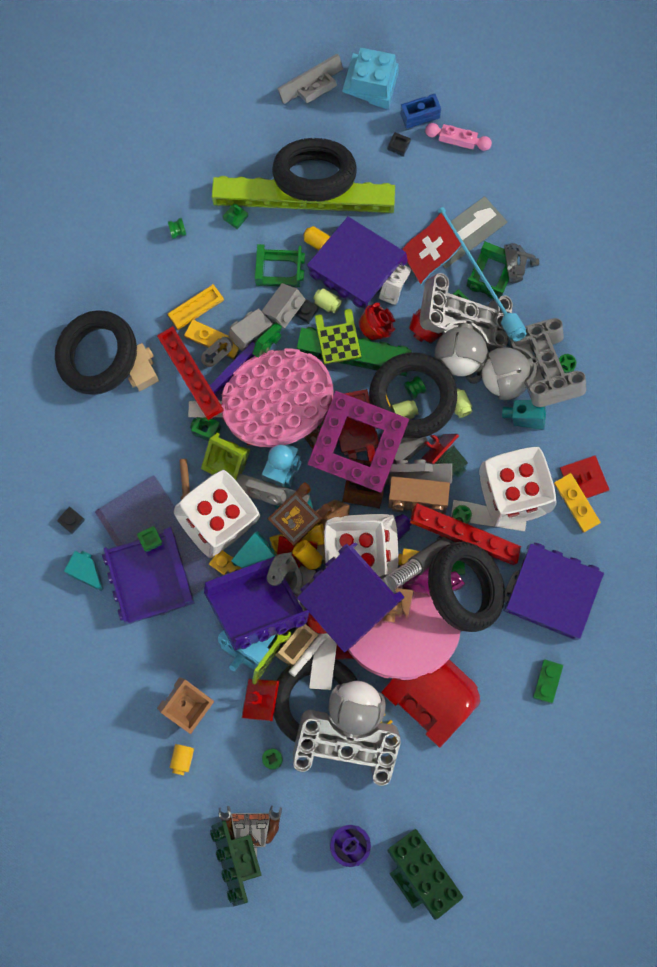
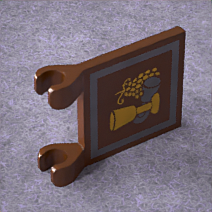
[267,482,332,546]

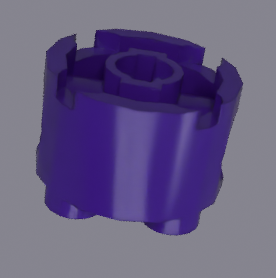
[330,825,371,867]

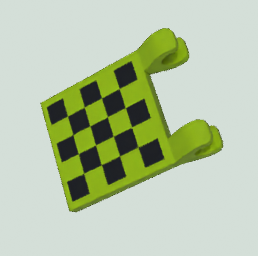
[315,309,361,365]
[252,632,291,685]

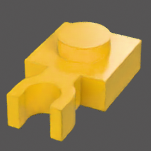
[209,550,242,575]

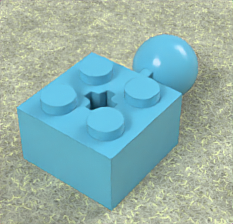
[262,445,302,489]

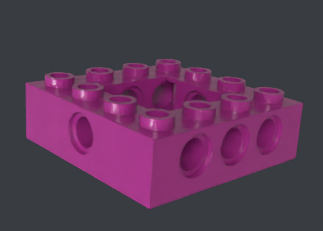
[307,391,409,493]

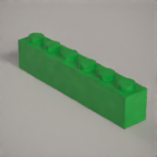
[297,327,412,377]

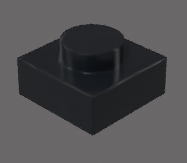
[295,299,319,324]
[57,506,85,534]

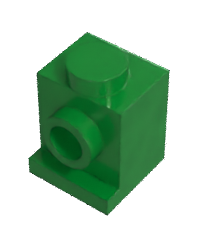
[190,417,221,441]

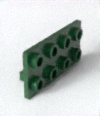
[210,820,262,907]
[387,829,463,920]

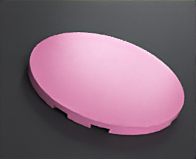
[222,348,334,447]
[348,584,461,680]

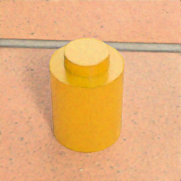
[303,226,331,251]
[292,539,323,570]
[169,744,194,775]

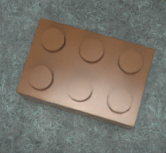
[388,477,450,514]

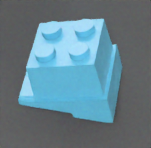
[342,47,399,110]
[218,630,277,671]

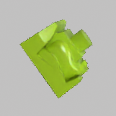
[201,433,251,480]

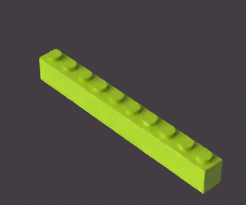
[212,176,395,213]

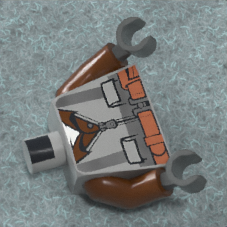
[219,806,282,856]

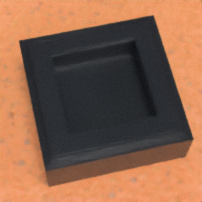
[387,132,411,156]

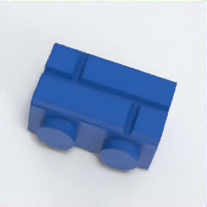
[400,94,441,129]

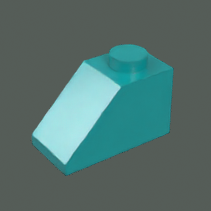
[64,551,103,591]

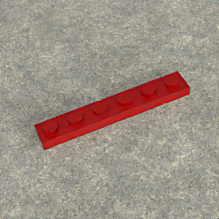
[157,326,224,420]
[410,503,521,565]

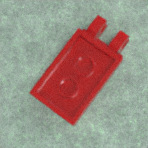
[339,389,379,462]

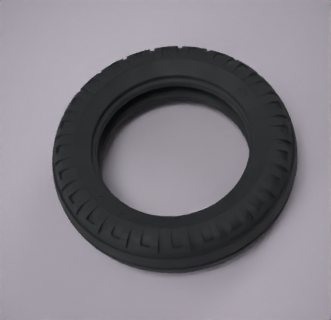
[272,138,357,202]
[55,310,137,395]
[369,352,457,438]
[428,542,505,632]
[273,656,358,742]

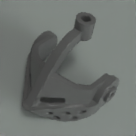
[504,243,539,283]
[267,552,303,596]

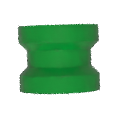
[168,218,186,239]
[559,354,577,374]
[404,376,427,399]
[452,505,472,524]
[262,749,283,770]

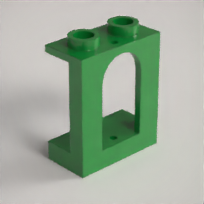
[467,241,518,299]
[255,244,305,287]

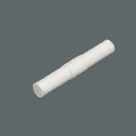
[289,633,327,677]

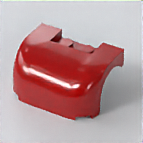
[381,659,481,748]

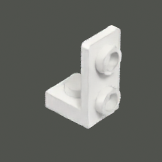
[379,264,411,305]

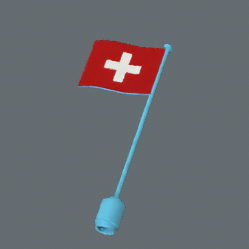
[402,207,527,342]

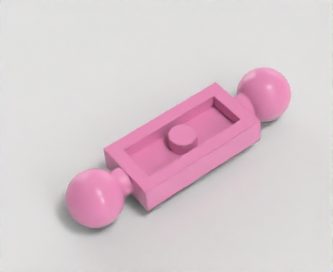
[425,123,492,151]

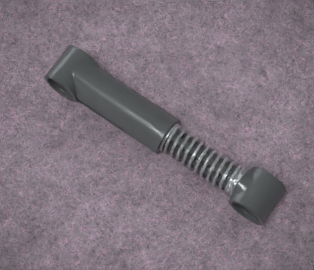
[380,536,455,594]

